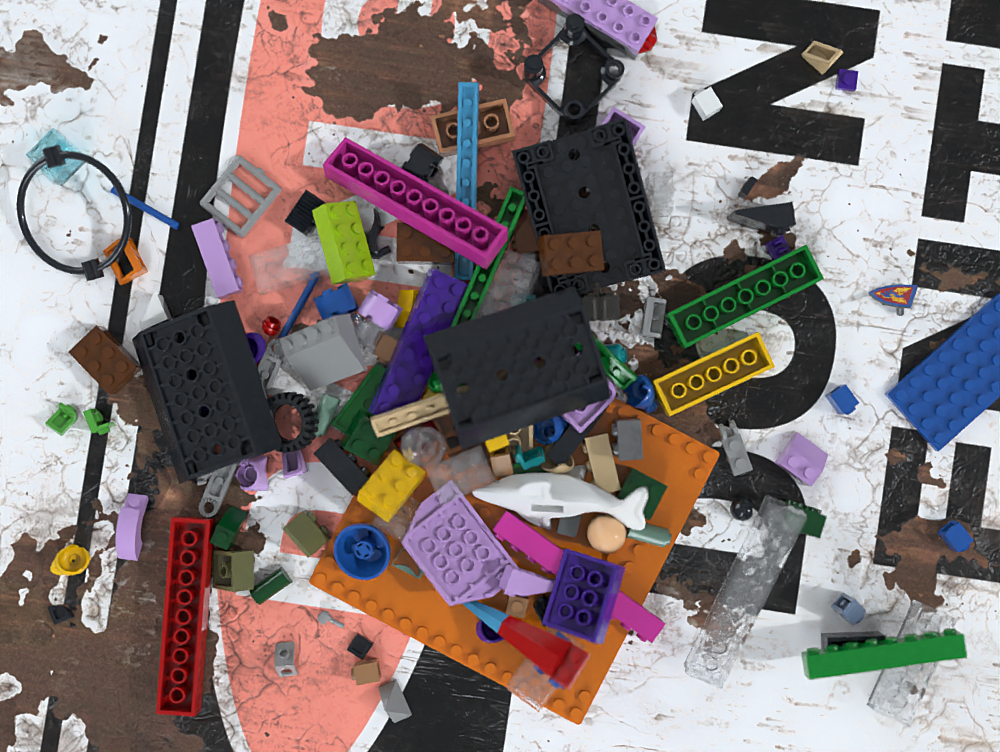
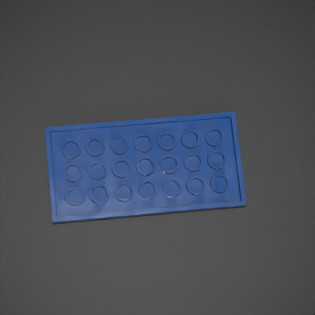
[885,293,1000,452]

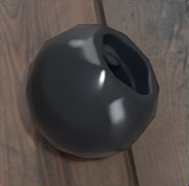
[730,497,753,522]

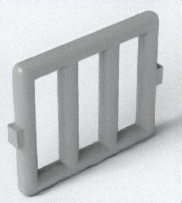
[200,155,282,238]

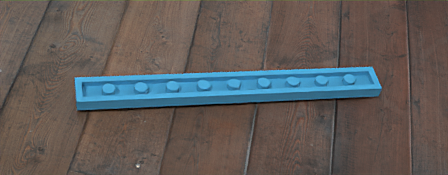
[454,82,479,280]

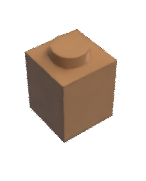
[373,333,398,364]
[490,445,514,477]
[505,594,529,619]
[351,658,382,685]

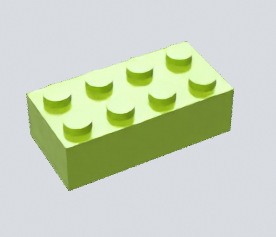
[312,201,376,285]

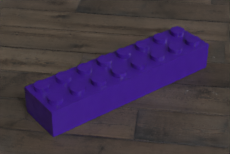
[368,269,469,428]

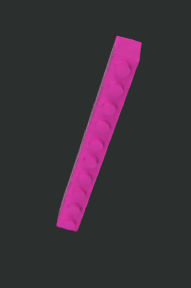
[493,509,665,643]

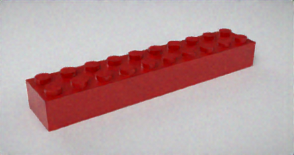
[156,515,216,717]

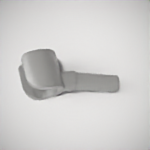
[317,611,345,629]

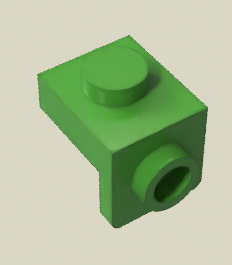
[45,402,77,437]

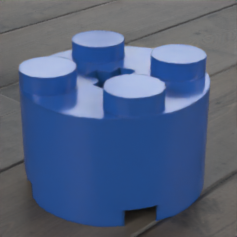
[313,283,359,320]

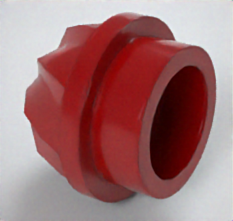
[262,316,281,336]

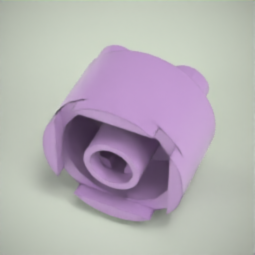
[357,289,403,332]

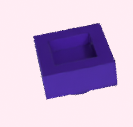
[835,69,858,92]

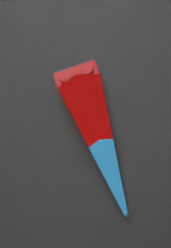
[462,600,590,690]

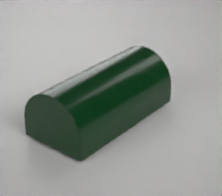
[249,566,293,605]

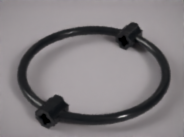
[16,145,132,281]

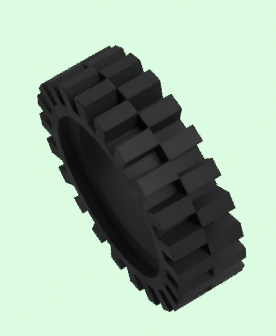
[268,392,319,453]

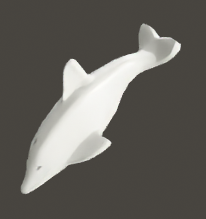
[472,465,648,530]

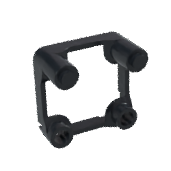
[523,13,625,125]

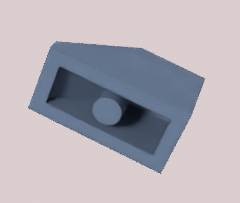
[831,593,866,626]

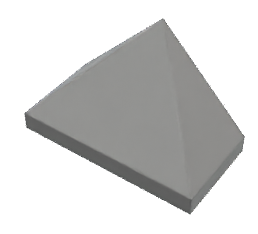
[379,679,412,723]

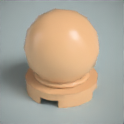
[587,513,626,554]

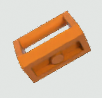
[103,237,148,285]

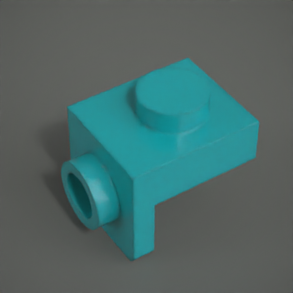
[514,444,545,470]

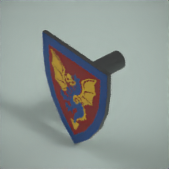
[868,284,918,316]

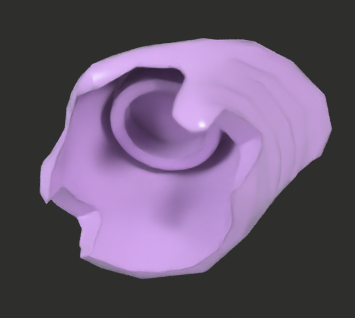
[235,455,269,491]

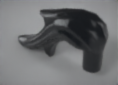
[364,208,391,259]

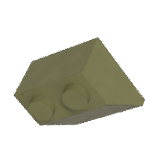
[282,510,332,558]
[213,549,255,592]

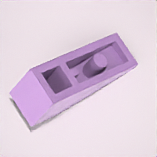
[499,564,555,597]

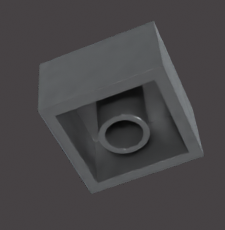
[611,417,643,461]

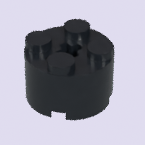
[401,143,444,183]

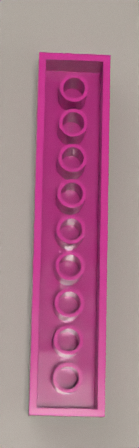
[323,137,508,269]

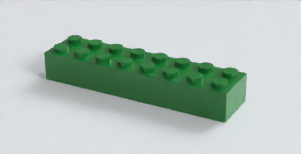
[665,244,824,349]

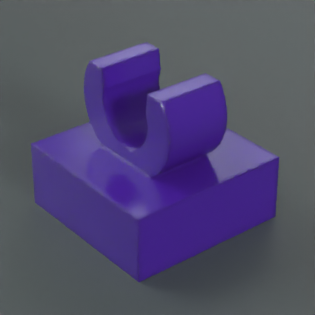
[764,235,792,261]

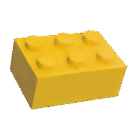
[357,449,425,523]

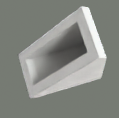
[139,293,172,330]

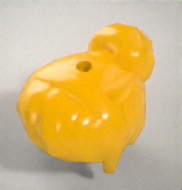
[50,544,91,576]

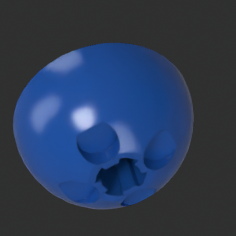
[334,523,391,580]

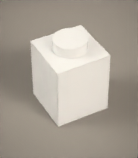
[691,87,723,121]

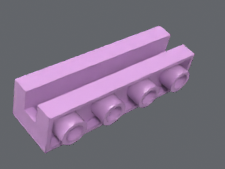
[191,218,244,300]

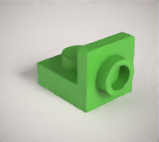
[83,409,115,435]

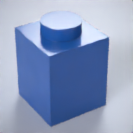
[825,384,859,415]
[937,520,974,552]

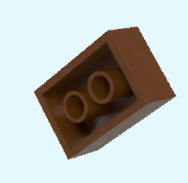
[396,223,455,265]
[538,231,604,277]
[69,325,142,394]

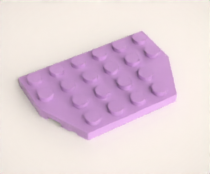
[401,479,518,606]

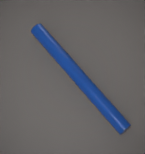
[110,186,181,230]
[278,271,321,339]

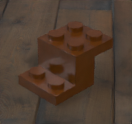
[433,413,490,474]

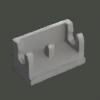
[640,296,667,339]

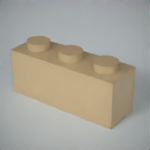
[581,433,621,493]

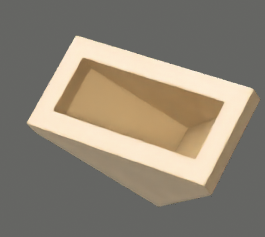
[802,41,843,75]

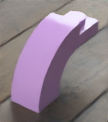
[116,493,148,561]

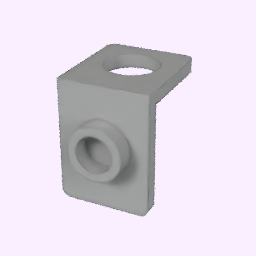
[274,641,298,677]

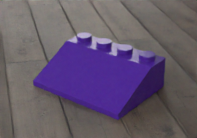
[542,548,626,644]

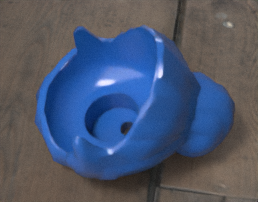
[624,374,658,413]
[533,415,570,445]

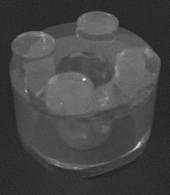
[350,312,386,354]
[401,426,446,468]

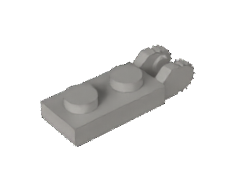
[718,420,753,476]

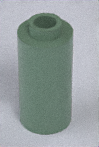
[313,393,341,438]
[626,523,672,548]

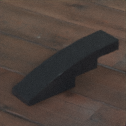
[546,405,609,465]

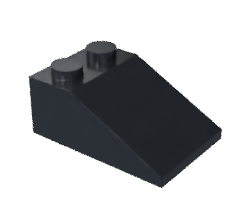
[727,202,796,236]

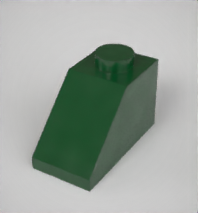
[210,505,249,550]

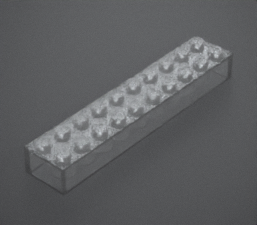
[684,495,807,689]

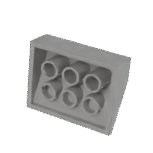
[280,314,367,391]

